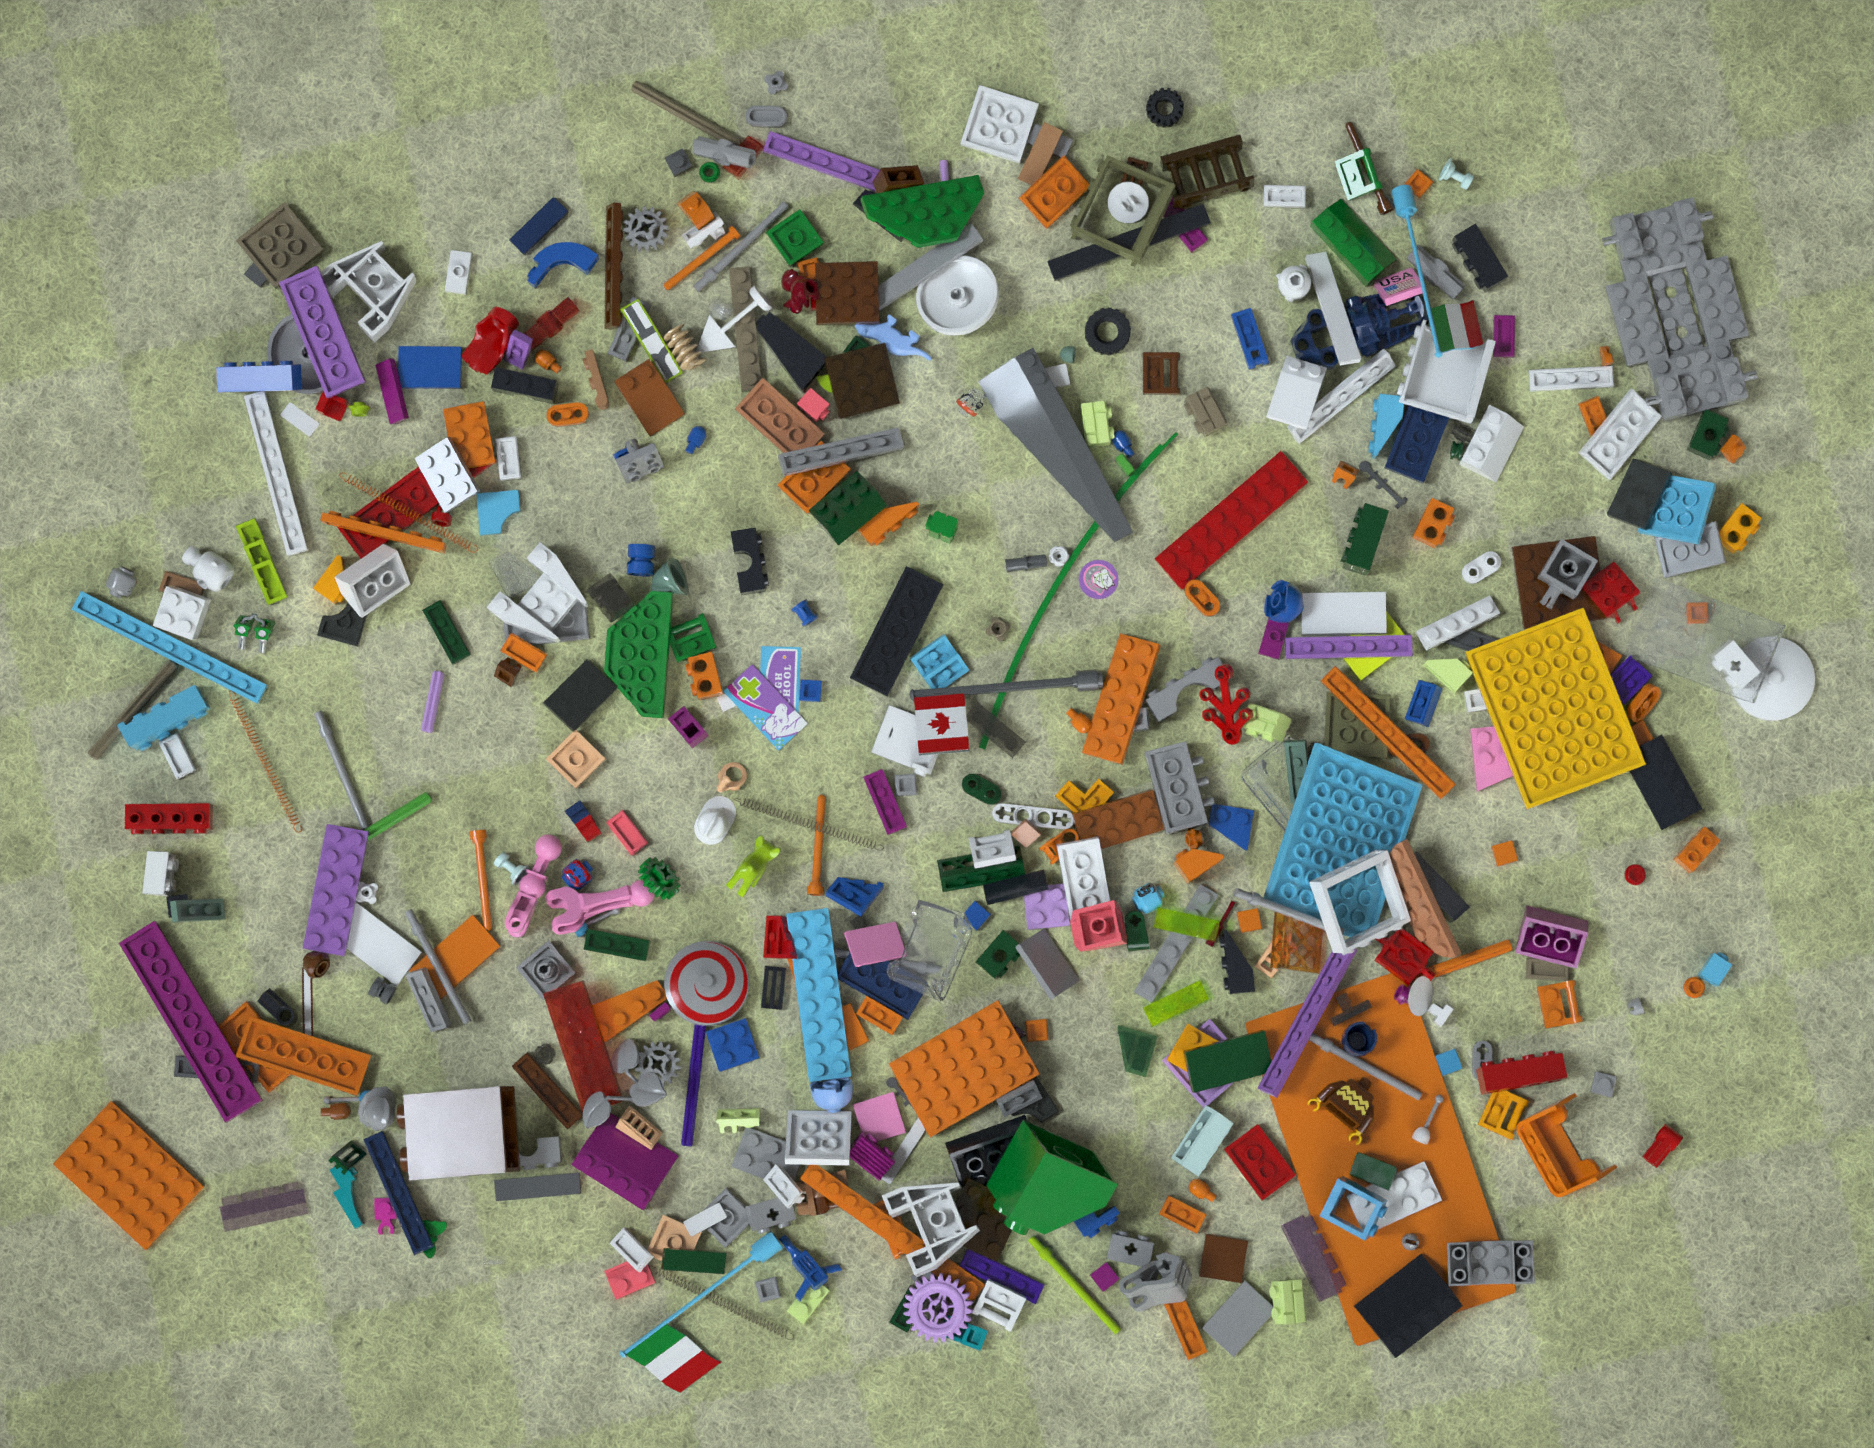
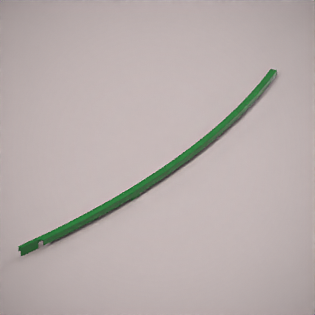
[979,432,1178,749]

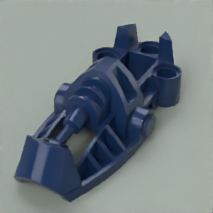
[1290,293,1431,370]

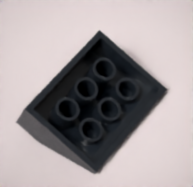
[945,1115,1028,1186]
[1354,1254,1463,1358]

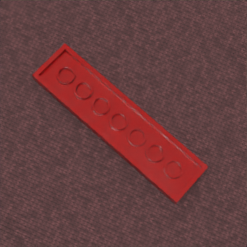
[1154,451,1308,591]
[337,459,497,559]

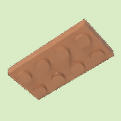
[735,378,825,453]

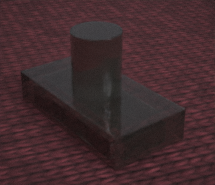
[1329,992,1372,1027]

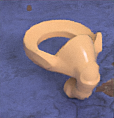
[717,762,747,792]

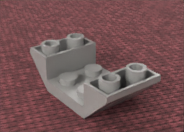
[1447,1240,1535,1286]

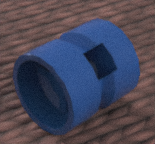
[627,544,655,577]

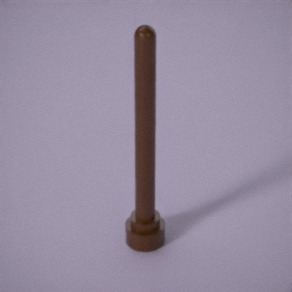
[1345,122,1395,215]

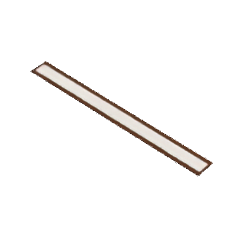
[302,967,313,1036]

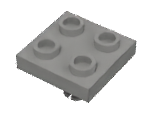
[615,439,664,483]
[516,941,576,1000]

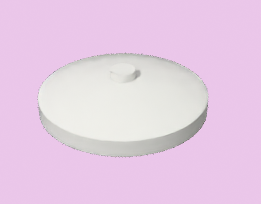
[916,256,999,336]
[1730,637,1815,721]

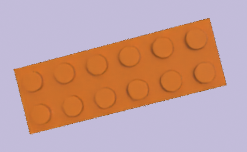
[1082,633,1161,765]
[236,1016,371,1096]

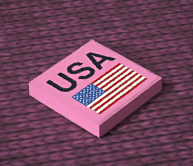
[1373,268,1423,305]

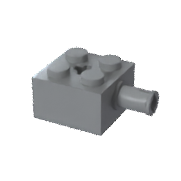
[1537,539,1598,609]

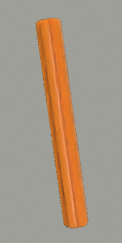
[1413,940,1512,983]

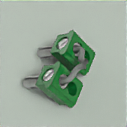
[233,613,275,653]

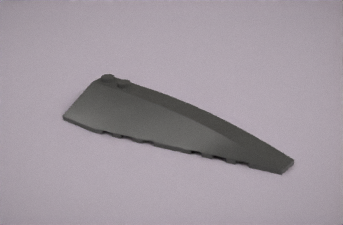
[978,348,1133,542]

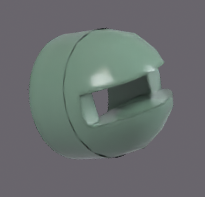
[1060,346,1076,363]

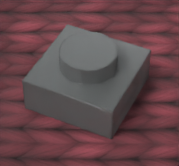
[665,148,693,177]

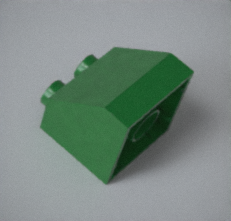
[987,1120,1118,1235]

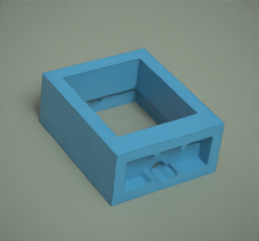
[1320,1176,1388,1241]

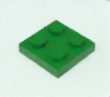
[766,209,824,267]

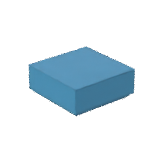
[1435,1049,1462,1076]

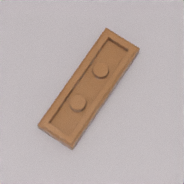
[1018,122,1063,185]

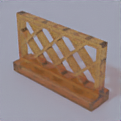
[1270,912,1323,974]

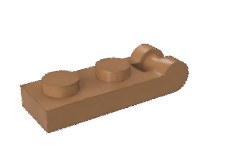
[582,349,609,410]

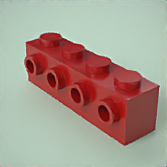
[125,803,213,835]
[1476,1050,1568,1095]

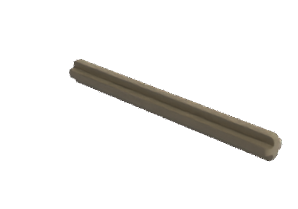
[631,81,742,146]
[88,660,178,760]

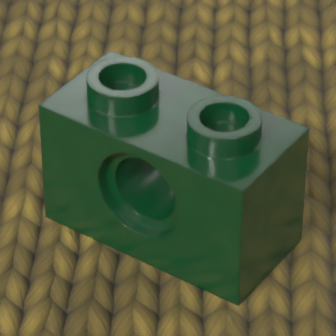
[1687,409,1730,460]
[975,930,1020,979]

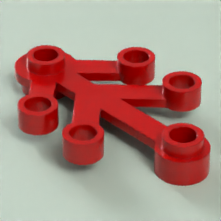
[1199,664,1253,745]

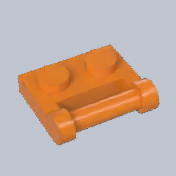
[1537,980,1583,1029]

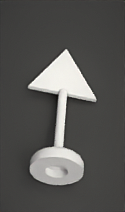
[696,285,773,352]

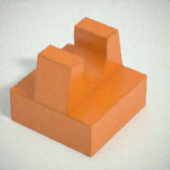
[1332,461,1359,489]

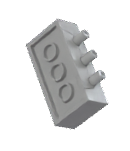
[1144,741,1215,835]

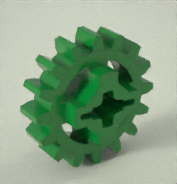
[638,857,681,900]

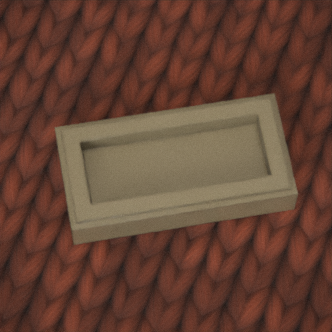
[1526,957,1569,981]

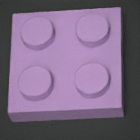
[1024,884,1070,930]

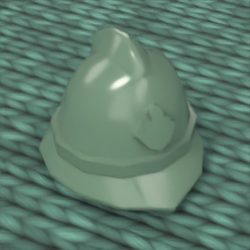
[651,558,689,595]

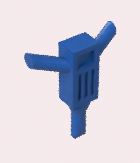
[779,1234,842,1302]

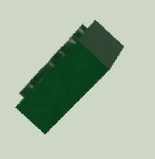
[809,471,887,546]
[1340,503,1389,576]

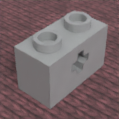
[745,1198,796,1234]
[1106,1230,1154,1267]

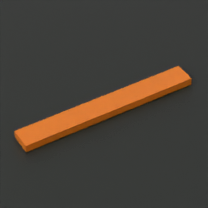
[1320,666,1456,800]

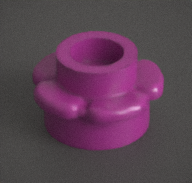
[1394,984,1411,1005]

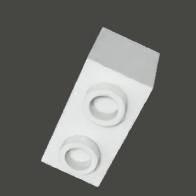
[1710,640,1761,689]

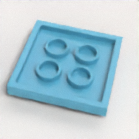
[1638,475,1716,545]

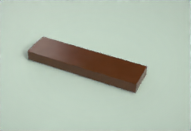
[512,1052,583,1130]

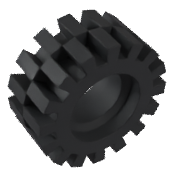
[1146,88,1184,128]

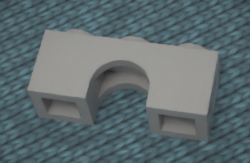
[519,1136,563,1170]

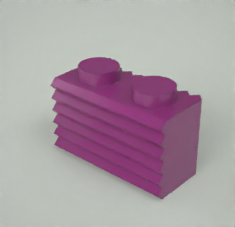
[850,1131,895,1181]

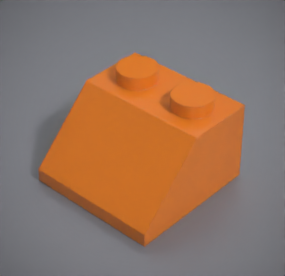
[1173,849,1225,884]

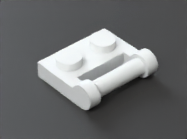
[968,830,1016,868]
[973,1279,1027,1332]

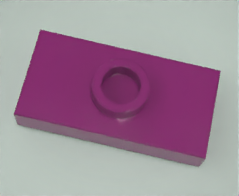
[1258,617,1289,660]

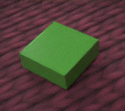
[1115,453,1134,477]

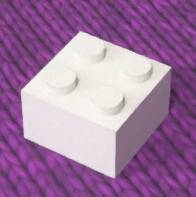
[153,585,211,640]

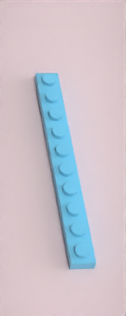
[72,591,268,704]

